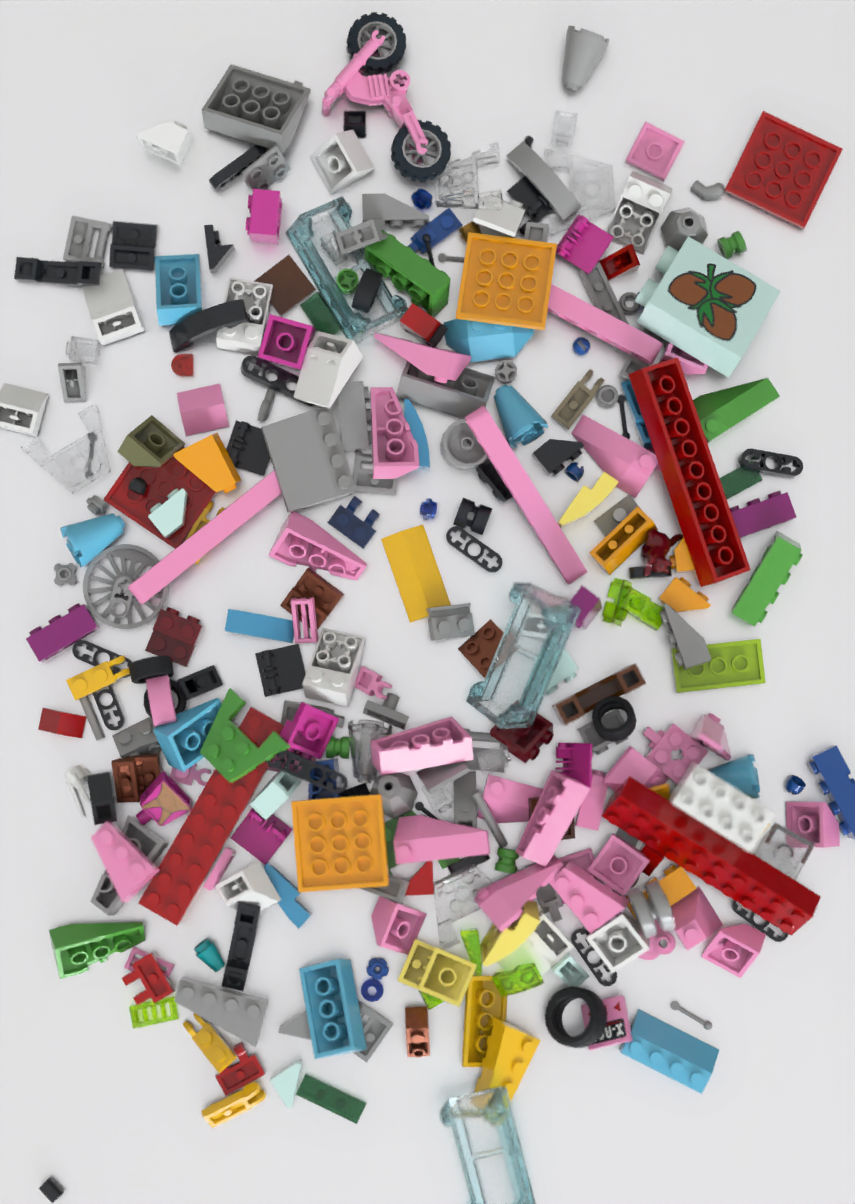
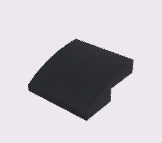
[109,221,158,270]

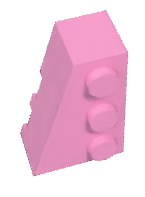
[91,821,160,903]

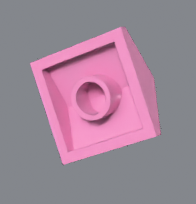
[177,383,230,436]
[587,834,650,897]

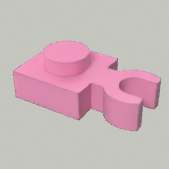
[355,666,393,699]
[170,763,211,786]

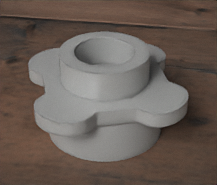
[54,563,76,586]

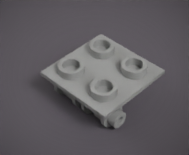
[241,145,290,191]

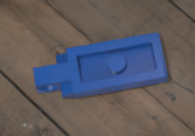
[408,208,463,254]

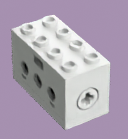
[668,762,775,853]

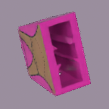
[136,771,192,826]

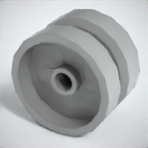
[440,419,488,470]
[627,881,676,939]

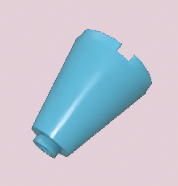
[494,385,549,449]
[60,513,125,567]
[707,754,760,799]

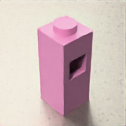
[575,770,608,831]

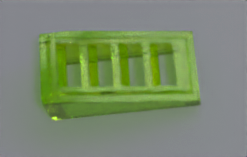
[460,928,482,975]
[129,996,179,1029]

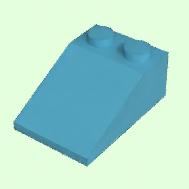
[155,254,203,326]
[153,698,222,772]

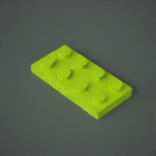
[671,639,766,693]

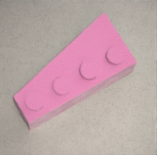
[370,716,473,775]
[516,770,590,866]

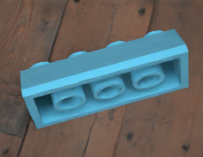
[299,959,367,1059]
[619,1009,719,1094]

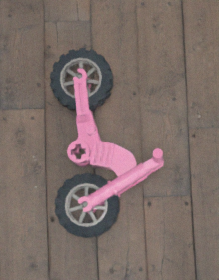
[322,12,451,182]

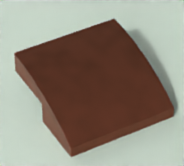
[280,568,344,630]
[111,753,162,803]

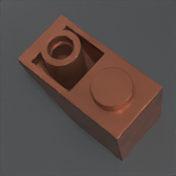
[405,1006,430,1057]

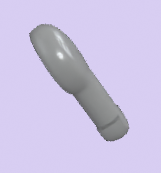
[258,388,276,422]

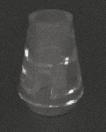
[320,231,348,266]

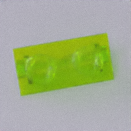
[602,578,633,626]

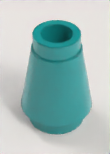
[194,938,225,972]

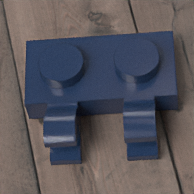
[327,496,380,549]

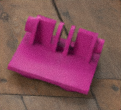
[556,214,614,274]
[555,743,593,789]
[230,808,293,865]

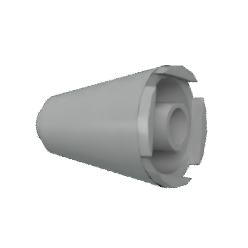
[561,25,610,91]

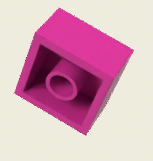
[246,189,283,244]
[258,314,316,371]

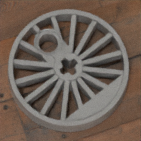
[83,544,168,629]

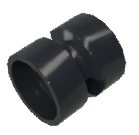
[453,497,492,535]

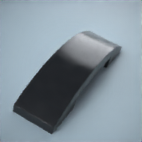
[14,257,102,286]
[169,299,248,353]
[222,902,261,991]

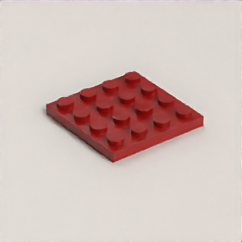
[724,111,843,229]
[103,447,216,549]

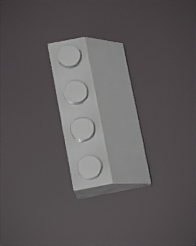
[396,361,495,418]

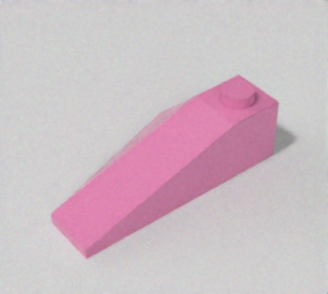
[477,774,543,823]
[474,855,564,932]

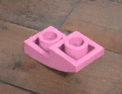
[146,675,177,726]

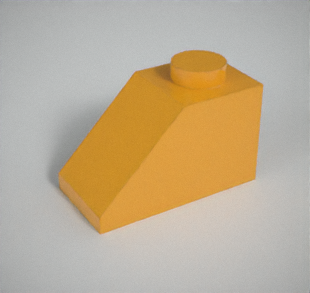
[669,536,695,573]

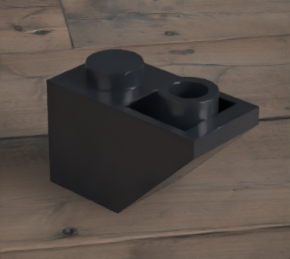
[532,439,584,476]
[87,771,117,825]

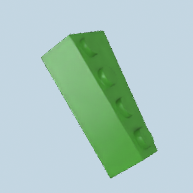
[731,531,803,626]

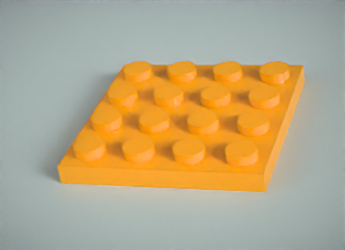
[456,232,557,330]
[291,794,389,892]

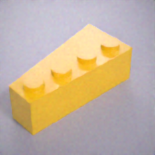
[471,1017,541,1122]

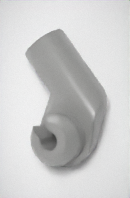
[690,180,725,200]

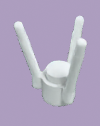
[64,765,117,818]

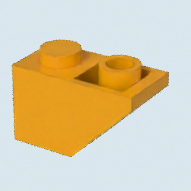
[657,577,711,613]

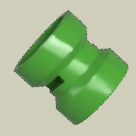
[717,231,747,259]
[336,268,359,295]
[326,736,350,759]
[494,848,519,874]

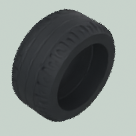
[545,986,607,1048]

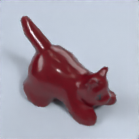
[641,529,683,576]

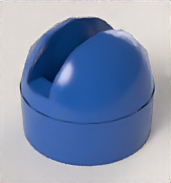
[572,337,590,356]
[564,462,584,482]
[786,775,806,795]

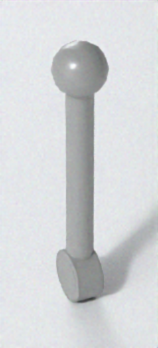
[438,253,465,263]
[670,1001,712,1030]

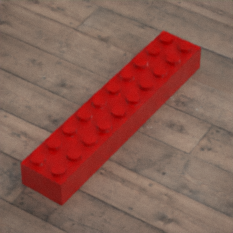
[628,357,751,587]
[138,707,284,926]
[601,776,821,936]

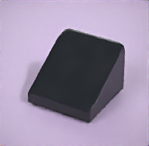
[344,111,366,138]

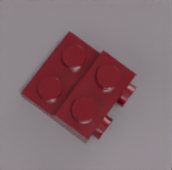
[145,607,204,667]
[490,700,554,763]

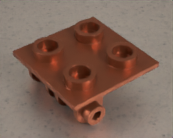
[458,619,519,679]

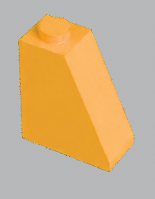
[173,432,242,494]

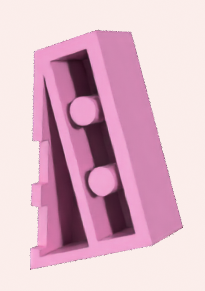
[549,861,629,934]

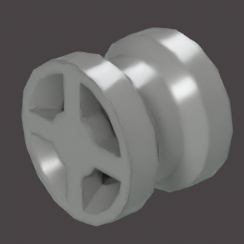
[495,360,517,384]

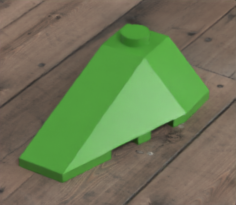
[693,378,780,443]
[49,922,145,979]

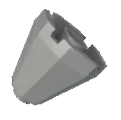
[660,207,708,251]
[369,772,418,819]

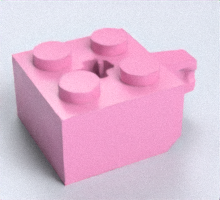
[642,723,709,785]

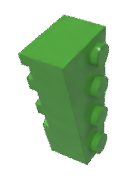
[364,230,451,317]

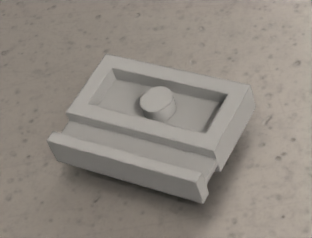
[426,603,475,641]

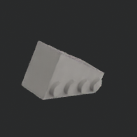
[90,815,168,916]
[174,977,269,1047]

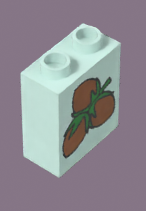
[635,236,781,378]

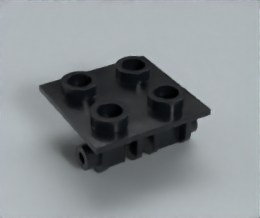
[507,176,553,223]
[226,420,270,476]
[255,644,306,697]

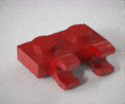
[121,952,175,1006]
[215,1042,266,1096]

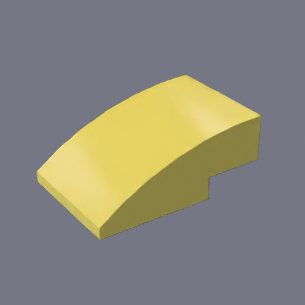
[558,472,619,528]
[480,900,541,966]
[397,939,477,1007]

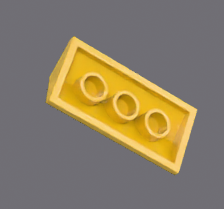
[381,525,451,623]
[462,974,509,1067]

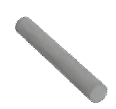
[79,696,104,741]
[471,789,508,848]

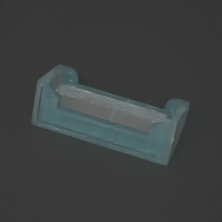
[285,196,408,344]
[466,582,581,729]
[440,1087,536,1204]

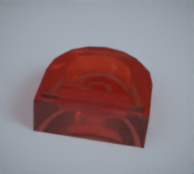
[171,354,194,377]

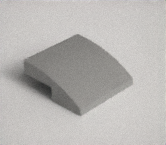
[417,761,470,794]

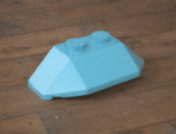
[443,319,534,363]

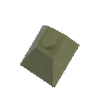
[117,415,185,467]

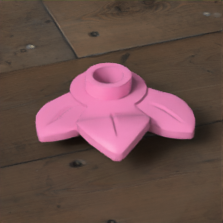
[639,920,676,960]

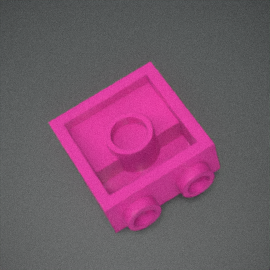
[280,702,339,760]

